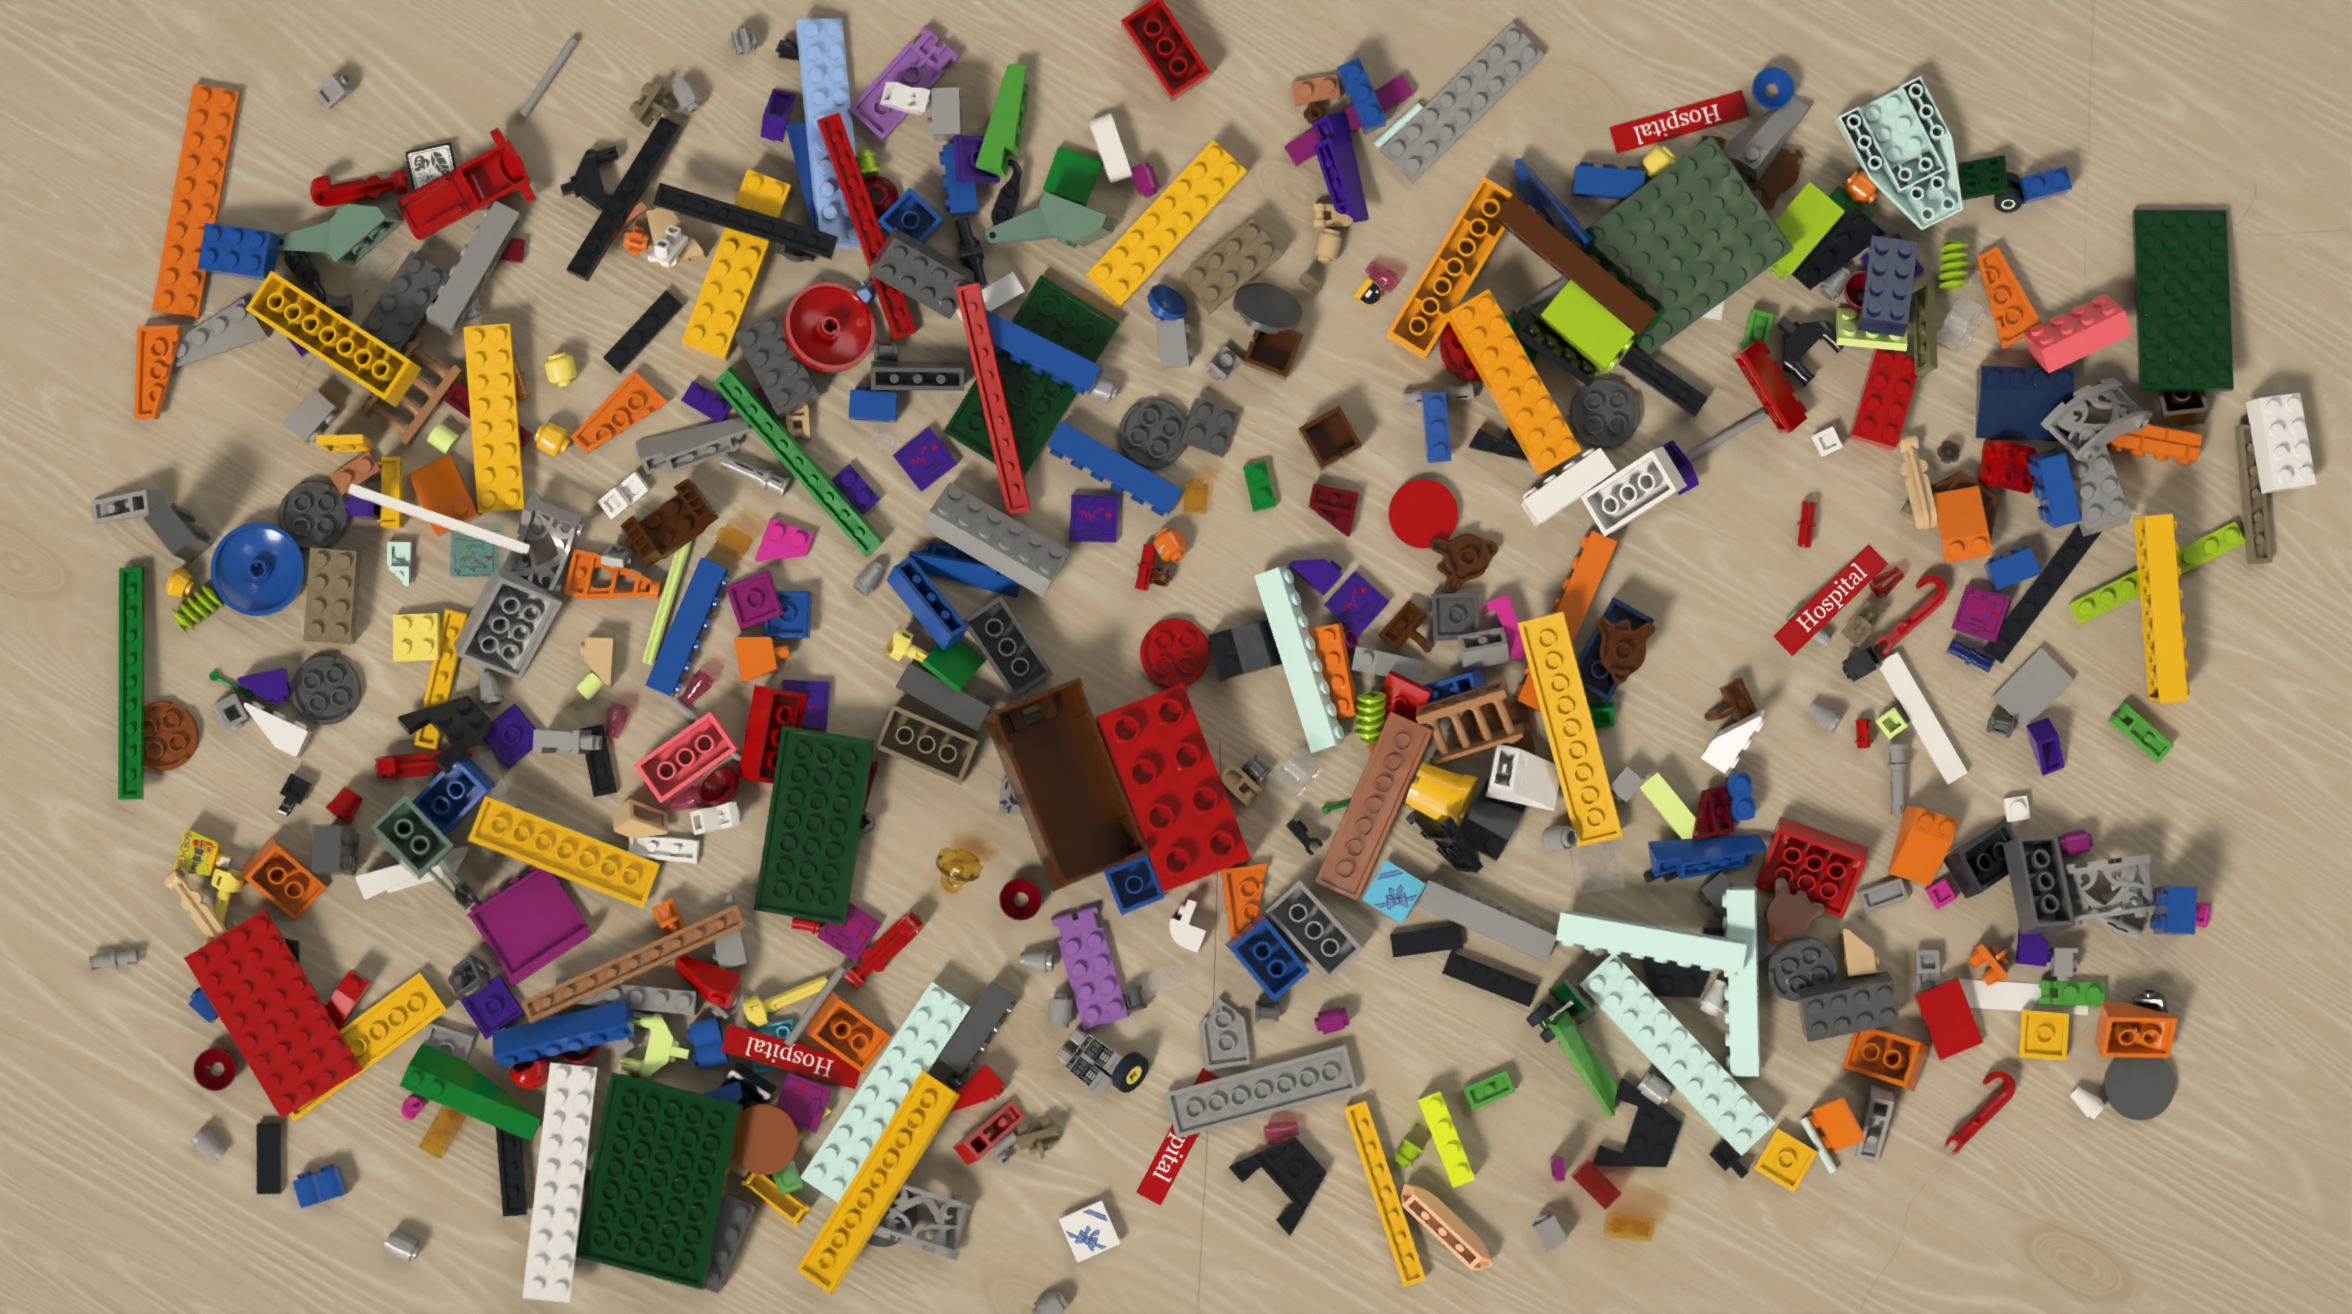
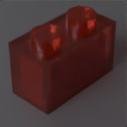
[1570,1159,1622,1210]

